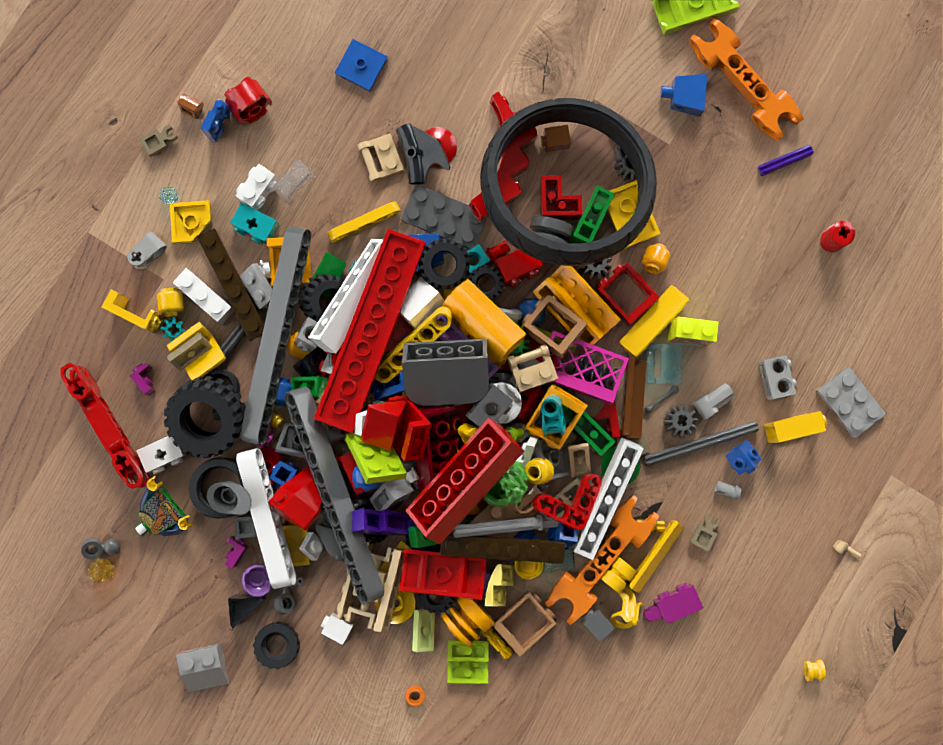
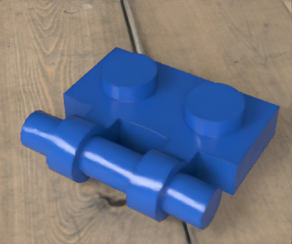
[201,100,231,142]

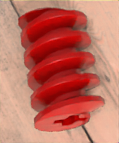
[820,221,855,252]

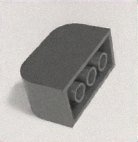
[402,339,489,407]

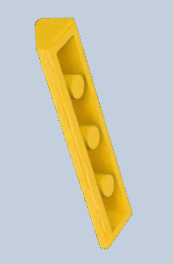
[619,285,690,358]
[627,520,684,593]

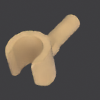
[833,540,861,558]

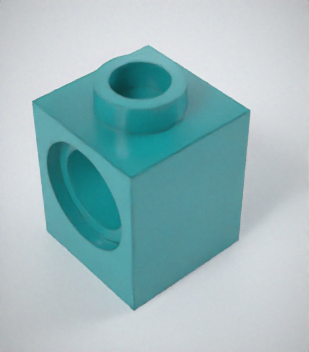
[467,244,490,275]

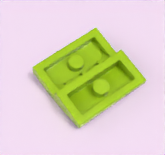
[447,640,489,685]

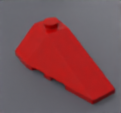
[268,455,342,531]

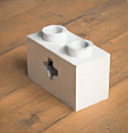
[136,436,188,475]

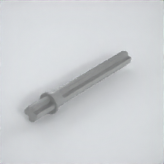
[452,514,558,538]

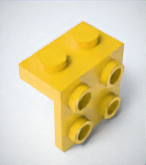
[167,322,226,380]

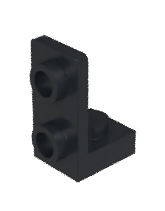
[293,346,327,377]

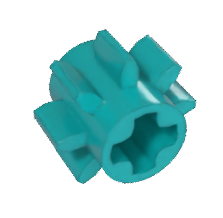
[159,317,186,342]

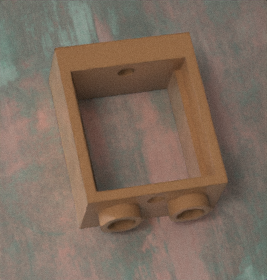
[522,294,587,359]
[493,591,557,656]

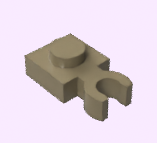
[139,125,178,157]
[689,514,721,552]

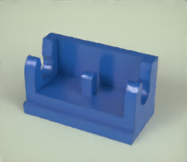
[373,371,405,401]

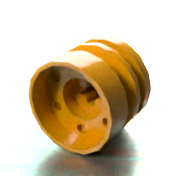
[441,598,496,647]

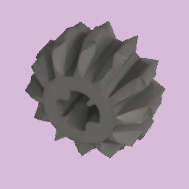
[579,258,612,280]
[663,404,698,438]

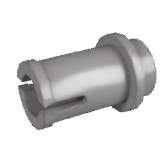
[714,481,741,500]

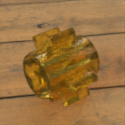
[87,558,115,584]

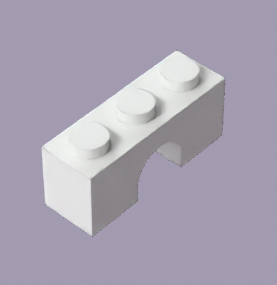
[173,268,234,325]

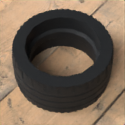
[189,458,244,519]

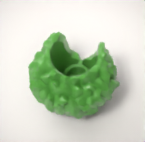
[483,461,529,507]

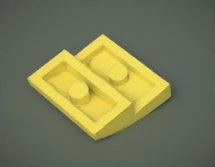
[485,564,514,606]

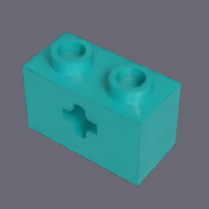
[230,202,279,245]

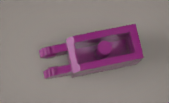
[643,582,704,623]

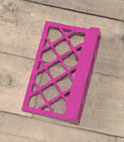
[541,331,629,405]

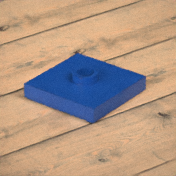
[335,39,388,92]

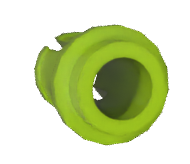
[505,427,524,441]

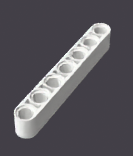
[237,448,296,589]

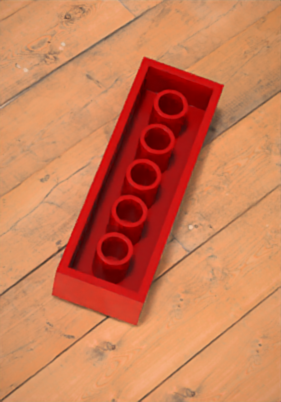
[405,418,525,544]

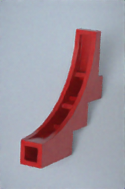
[469,91,538,222]

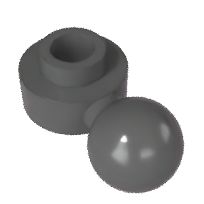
[81,538,120,559]

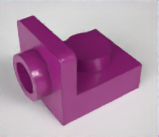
[130,363,155,396]
[224,536,249,569]

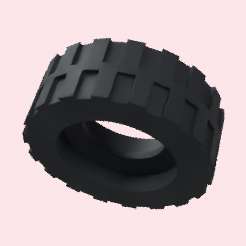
[253,622,300,669]

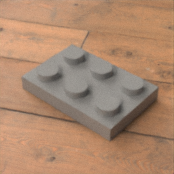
[816,367,886,438]

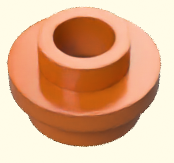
[405,686,425,707]

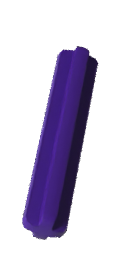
[757,145,814,176]

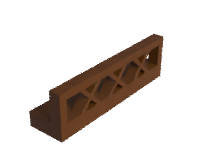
[620,355,647,440]

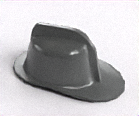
[207,481,251,515]

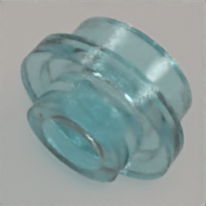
[158,187,179,204]

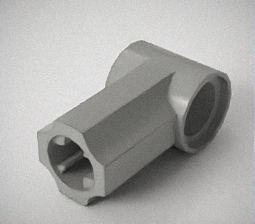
[693,383,735,420]

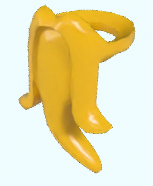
[610,585,643,629]

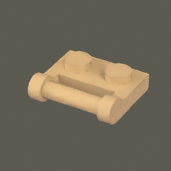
[357,133,404,182]
[507,344,558,392]

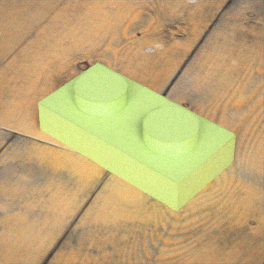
[412,609,435,652]

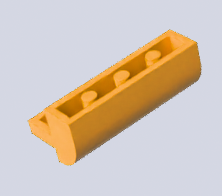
[533,265,621,350]
[442,279,526,368]

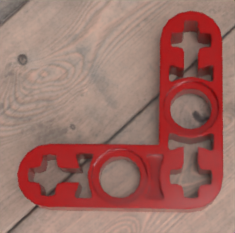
[532,474,602,530]

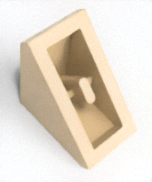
[566,443,591,477]

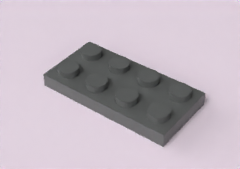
[401,184,487,250]

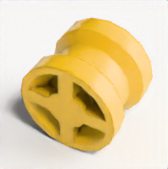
[803,660,826,682]

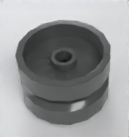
[529,216,574,243]

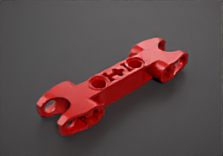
[60,362,151,489]

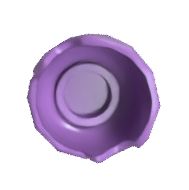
[242,565,271,597]

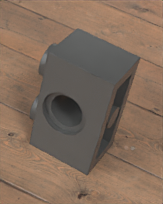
[466,383,513,427]

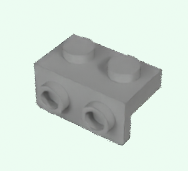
[240,263,272,310]

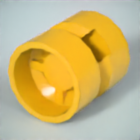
[600,556,637,594]

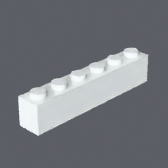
[308,239,383,354]
[572,437,644,560]

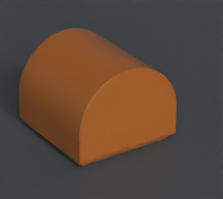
[177,93,204,119]

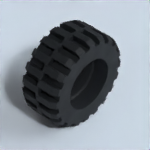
[164,376,246,458]

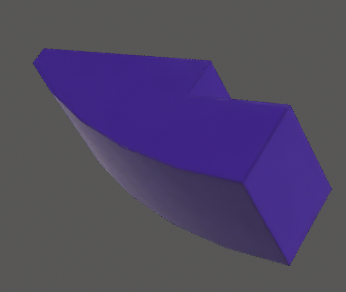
[352,508,414,536]

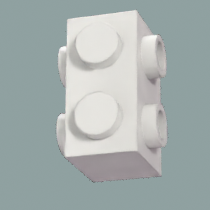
[235,164,278,210]

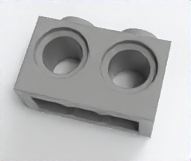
[758,355,797,400]
[369,478,414,511]

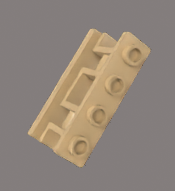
[336,541,404,632]

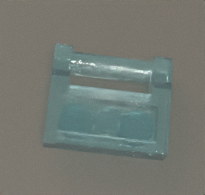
[645,344,681,384]

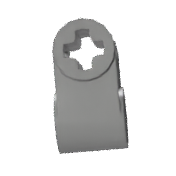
[127,232,167,270]

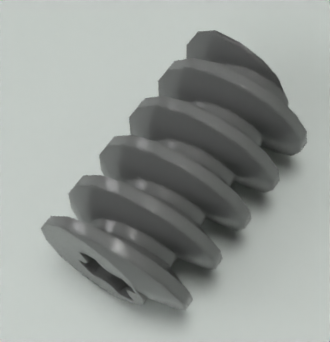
[573,355,618,389]

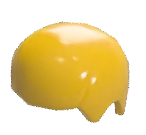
[514,561,545,580]

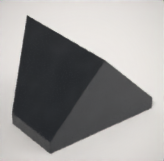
[228,594,267,628]

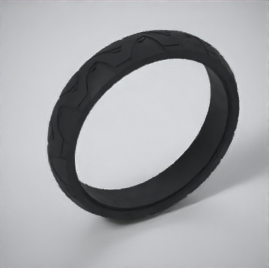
[480,98,657,266]

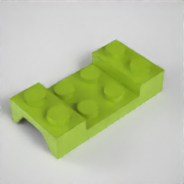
[651,0,740,36]

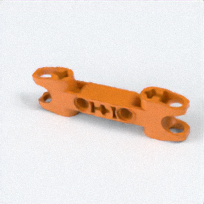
[688,18,804,142]
[544,494,659,625]

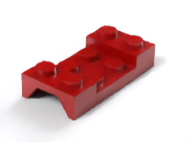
[399,549,487,601]

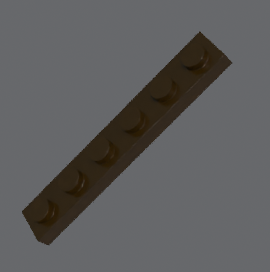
[197,228,265,341]
[439,534,565,564]

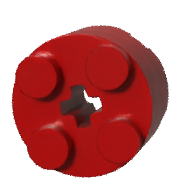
[224,77,272,125]

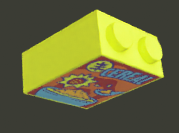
[667,317,719,347]

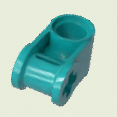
[541,395,566,436]

